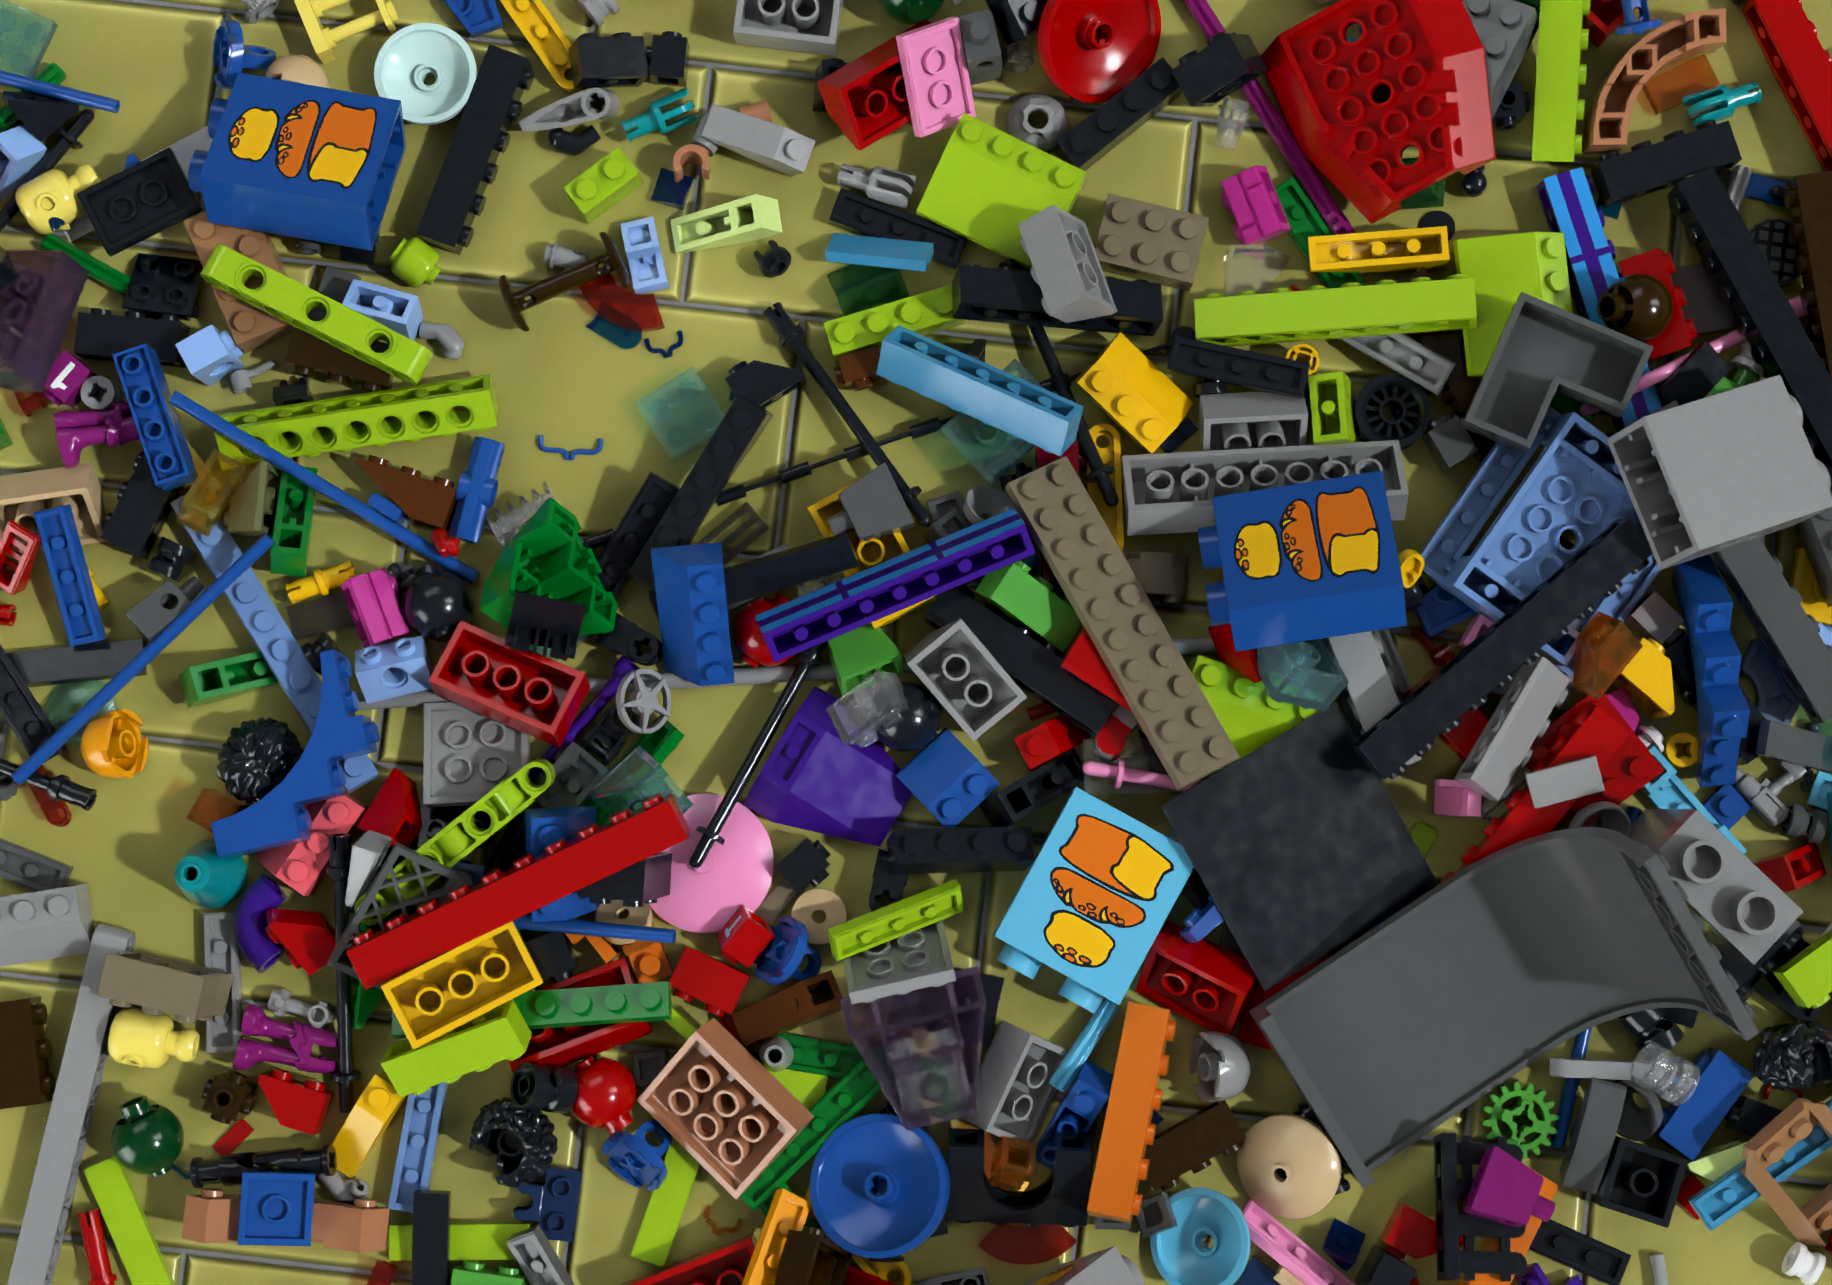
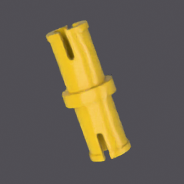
[285,560,357,604]

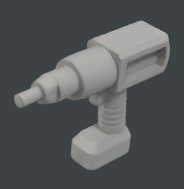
[1734,760,1807,827]

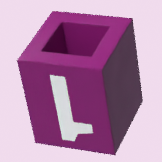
[38,350,99,408]

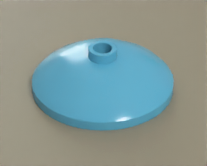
[1150,1188,1250,1285]

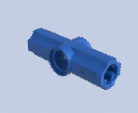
[449,436,505,544]

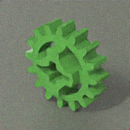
[1479,1081,1559,1159]

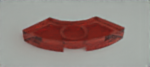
[579,273,665,332]
[978,1223,1077,1265]

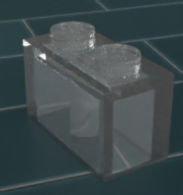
[826,672,910,747]

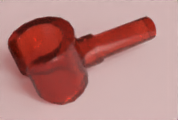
[1410,627,1455,666]

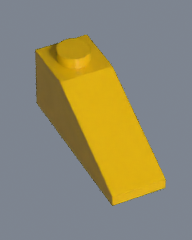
[332,1071,408,1179]

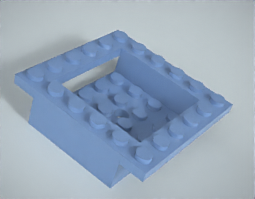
[1419,406,1660,684]

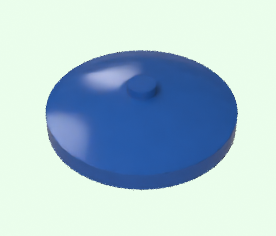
[810,1114,950,1259]

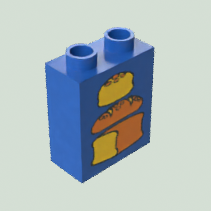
[188,73,406,251]
[1198,471,1407,651]

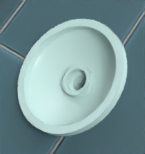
[374,23,477,125]

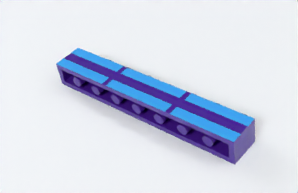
[1536,167,1666,432]
[755,508,1035,663]

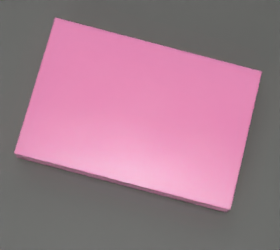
[896,16,976,138]

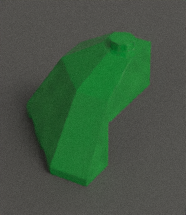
[479,497,617,635]

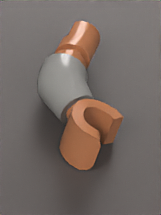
[673,100,772,182]

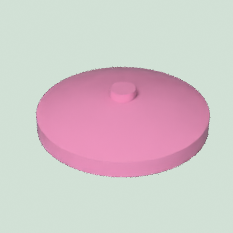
[649,794,775,933]

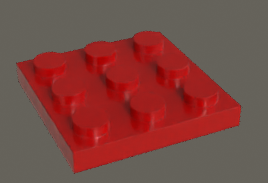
[1525,686,1665,827]

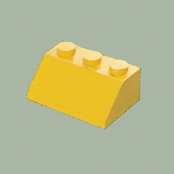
[1072,332,1194,454]

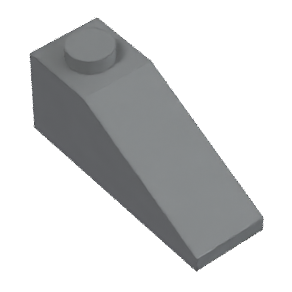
[700,104,815,177]

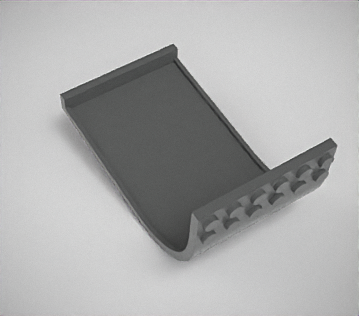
[1249,827,1759,1189]

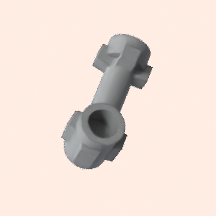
[267,989,336,1029]

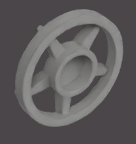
[616,668,671,734]

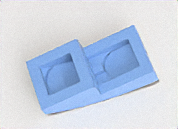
[620,216,669,295]

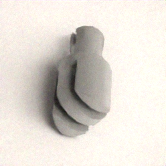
[837,163,917,209]

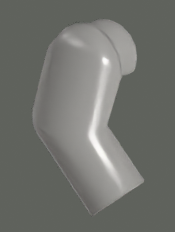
[419,322,464,360]
[318,1171,369,1202]

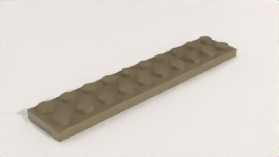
[1005,456,1240,791]

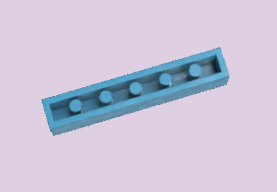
[876,325,1084,456]

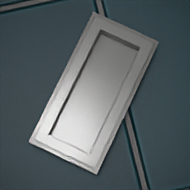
[1524,755,1605,809]

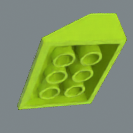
[916,113,1087,269]
[1453,232,1573,376]
[1188,655,1329,777]

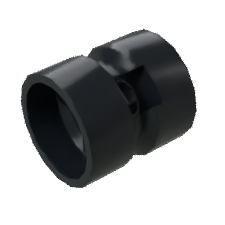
[1616,1008,1684,1061]
[510,1062,578,1114]

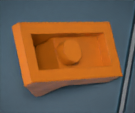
[622,922,674,983]

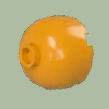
[80,709,148,779]

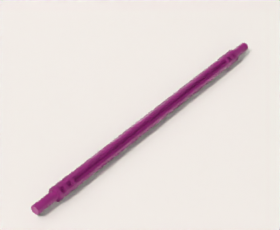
[1183,0,1356,235]

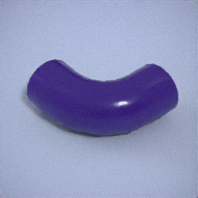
[233,874,287,973]

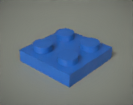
[238,1171,315,1246]

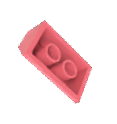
[255,790,369,896]

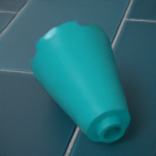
[175,839,248,909]

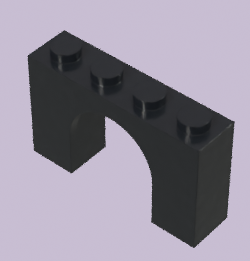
[946,1128,1092,1228]

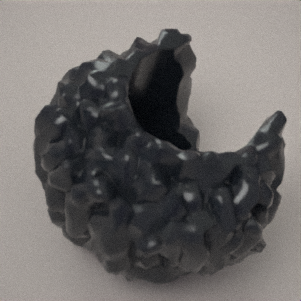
[217,717,303,804]
[1752,1021,1832,1091]
[469,1097,558,1187]

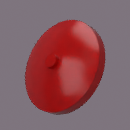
[1037,0,1161,103]

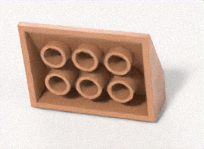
[637,1018,815,1200]

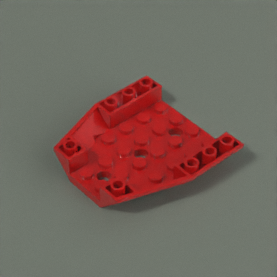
[1261,0,1496,224]

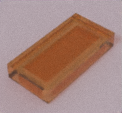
[1642,54,1720,115]

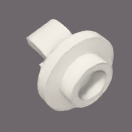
[1636,725,1665,753]

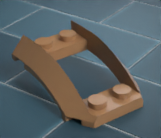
[1740,1098,1832,1246]

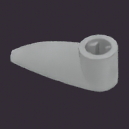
[519,87,620,132]

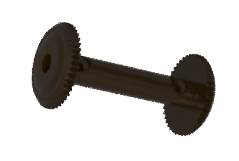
[498,232,630,332]

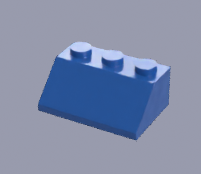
[525,806,597,922]

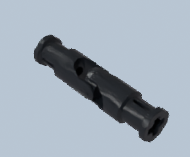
[190,1145,337,1188]

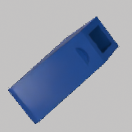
[1030,1060,1114,1169]

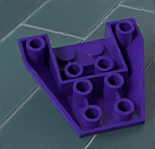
[743,686,912,847]

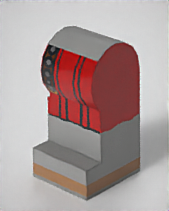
[1093,705,1144,762]

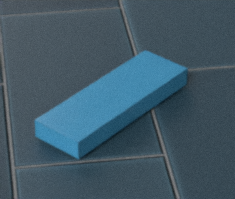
[825,233,934,272]

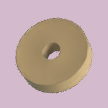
[791,889,847,945]
[595,900,653,945]

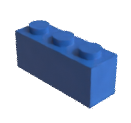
[1653,1048,1754,1161]

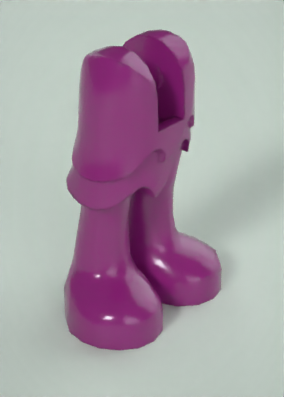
[53,402,140,468]
[234,1004,338,1073]

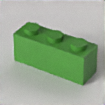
[975,560,1082,653]

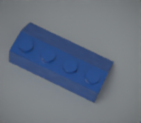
[651,542,735,686]

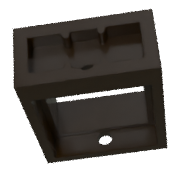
[774,1227,853,1285]

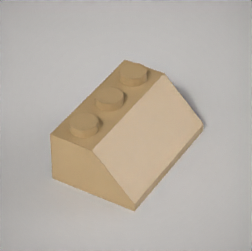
[0,463,107,554]

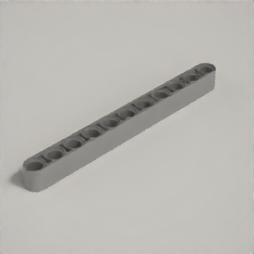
[7,924,136,1285]

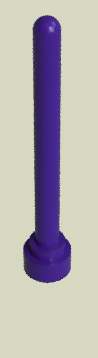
[530,655,642,782]

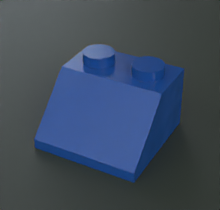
[895,727,1000,828]

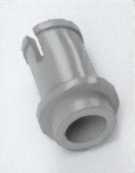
[543,242,589,269]

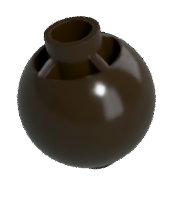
[1597,274,1673,343]

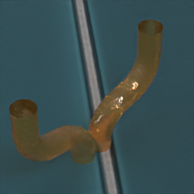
[703,1205,743,1236]

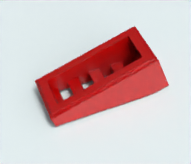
[0,520,41,596]

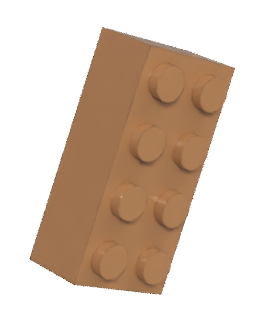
[183,212,294,353]

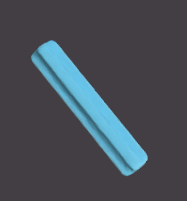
[1049,999,1119,1092]

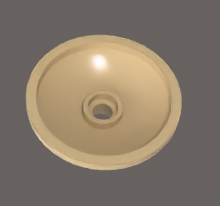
[1237,1114,1341,1219]

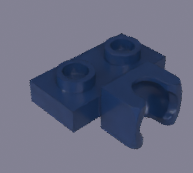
[513,1167,582,1242]

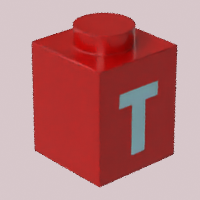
[716,904,775,968]

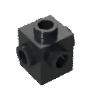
[1492,81,1530,131]

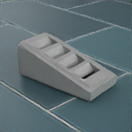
[345,830,392,907]

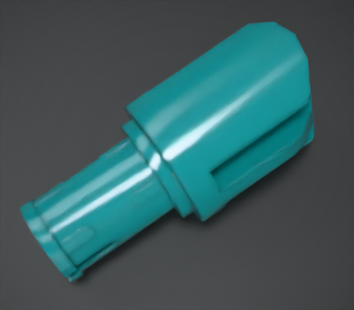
[1682,81,1762,128]
[621,87,700,142]

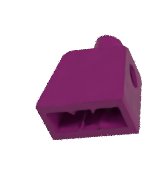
[1462,1146,1555,1227]

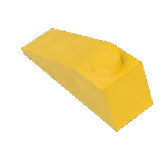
[1308,226,1450,272]

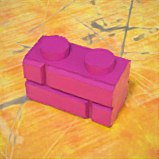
[1221,165,1291,246]
[340,568,410,648]

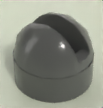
[0,773,18,801]

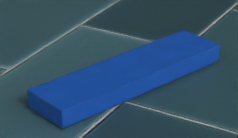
[33,504,107,647]

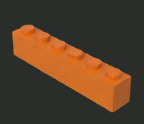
[1087,1002,1176,1224]

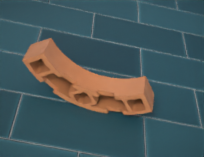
[1582,8,1727,154]
[182,1188,390,1253]

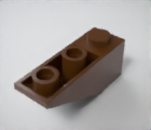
[356,455,458,532]
[731,970,844,1048]

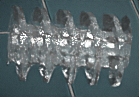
[485,481,558,548]

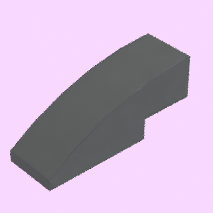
[1560,1077,1627,1194]

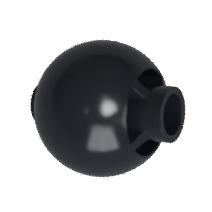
[403,564,473,642]
[864,682,942,752]

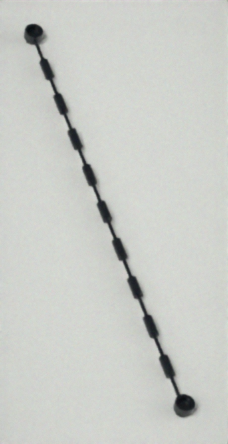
[583,326,1196,549]

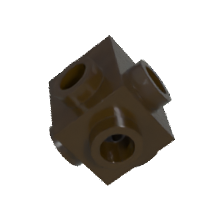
[201,1070,257,1124]

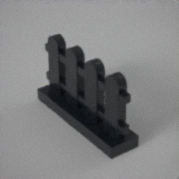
[1433,1133,1527,1282]

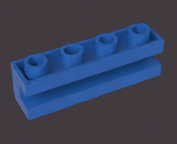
[112,343,199,491]

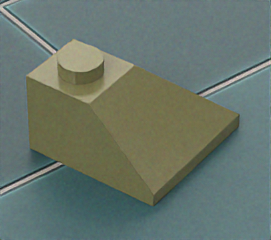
[224,461,282,538]

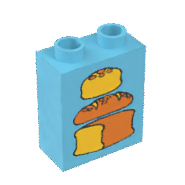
[993,787,1194,1014]

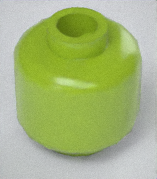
[388,237,442,288]

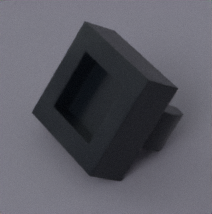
[273,377,314,406]

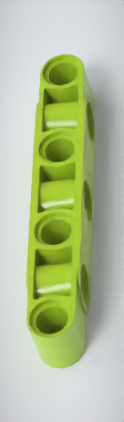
[200,244,433,385]
[354,759,556,925]

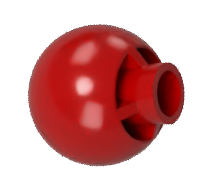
[733,591,793,668]
[570,1056,637,1135]

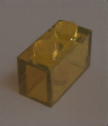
[177,449,245,537]

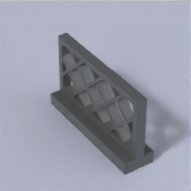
[327,842,473,991]

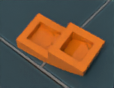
[565,918,621,964]

